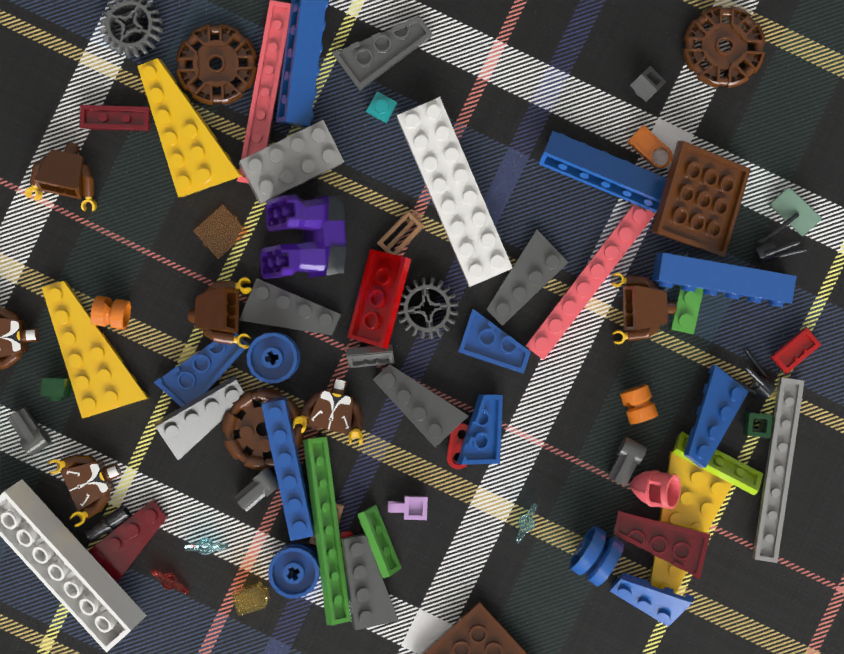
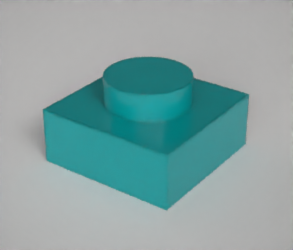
[366,91,397,124]

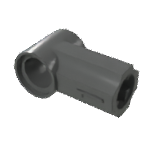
[8,407,52,456]
[607,436,647,486]
[234,466,279,512]

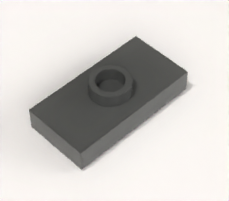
[346,344,394,368]

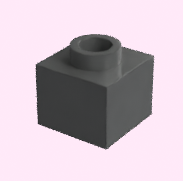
[630,66,666,102]

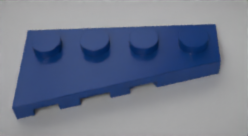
[154,333,250,407]
[684,365,749,468]

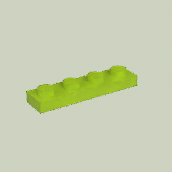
[672,432,763,495]

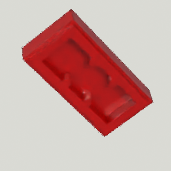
[770,327,822,374]

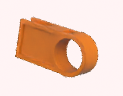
[627,125,673,169]

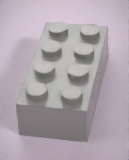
[239,120,344,205]

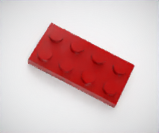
[347,249,411,349]

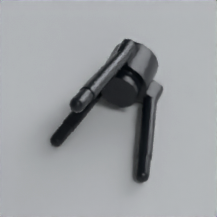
[755,213,808,262]
[730,347,776,399]

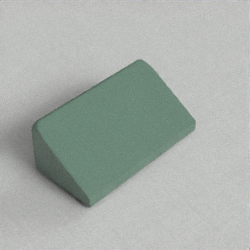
[769,187,822,236]

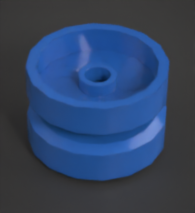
[247,332,301,383]
[569,525,624,587]
[268,542,320,599]

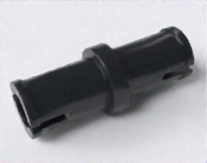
[85,505,131,542]

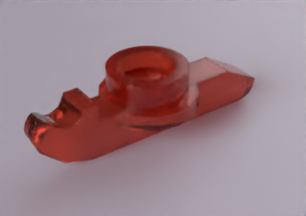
[150,569,189,595]

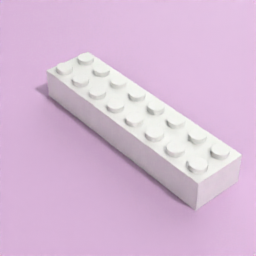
[397,97,512,287]
[0,480,146,652]

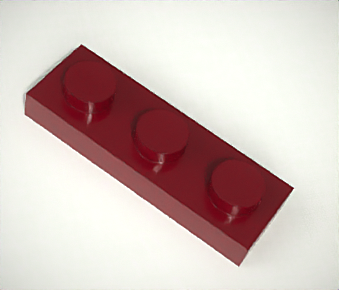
[79,105,151,131]

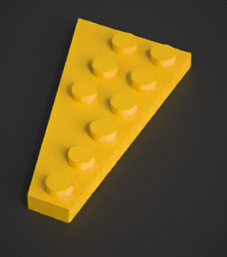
[137,58,243,197]
[42,281,149,418]
[649,451,732,594]

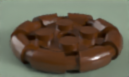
[683,5,766,88]
[176,23,258,106]
[222,388,304,470]

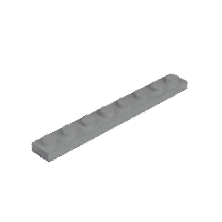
[752,377,804,563]

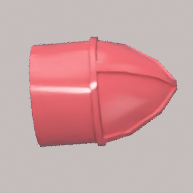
[630,470,681,509]

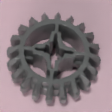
[100,0,163,58]
[397,277,458,339]

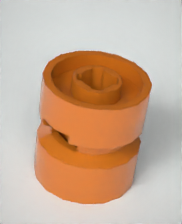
[91,296,131,330]
[619,384,658,425]

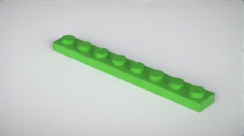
[303,437,351,625]

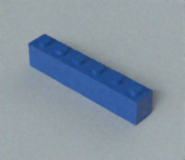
[275,0,329,128]
[539,131,667,213]
[652,253,797,307]
[261,396,315,541]

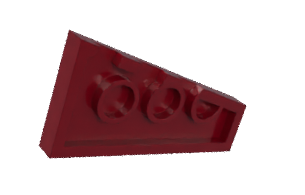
[88,499,168,583]
[613,510,710,580]

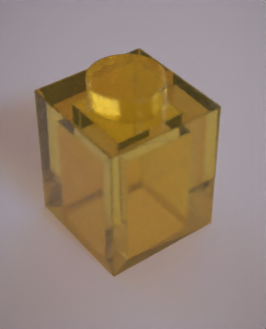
[232,582,270,616]

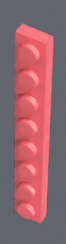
[237,0,291,184]
[525,204,655,360]

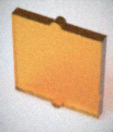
[193,204,248,259]

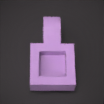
[388,495,428,520]

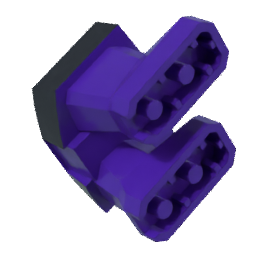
[260,195,346,279]

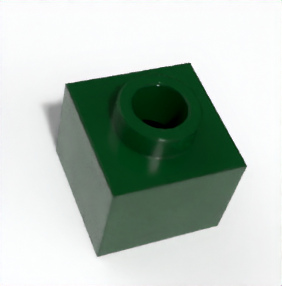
[41,377,71,401]
[743,411,773,438]

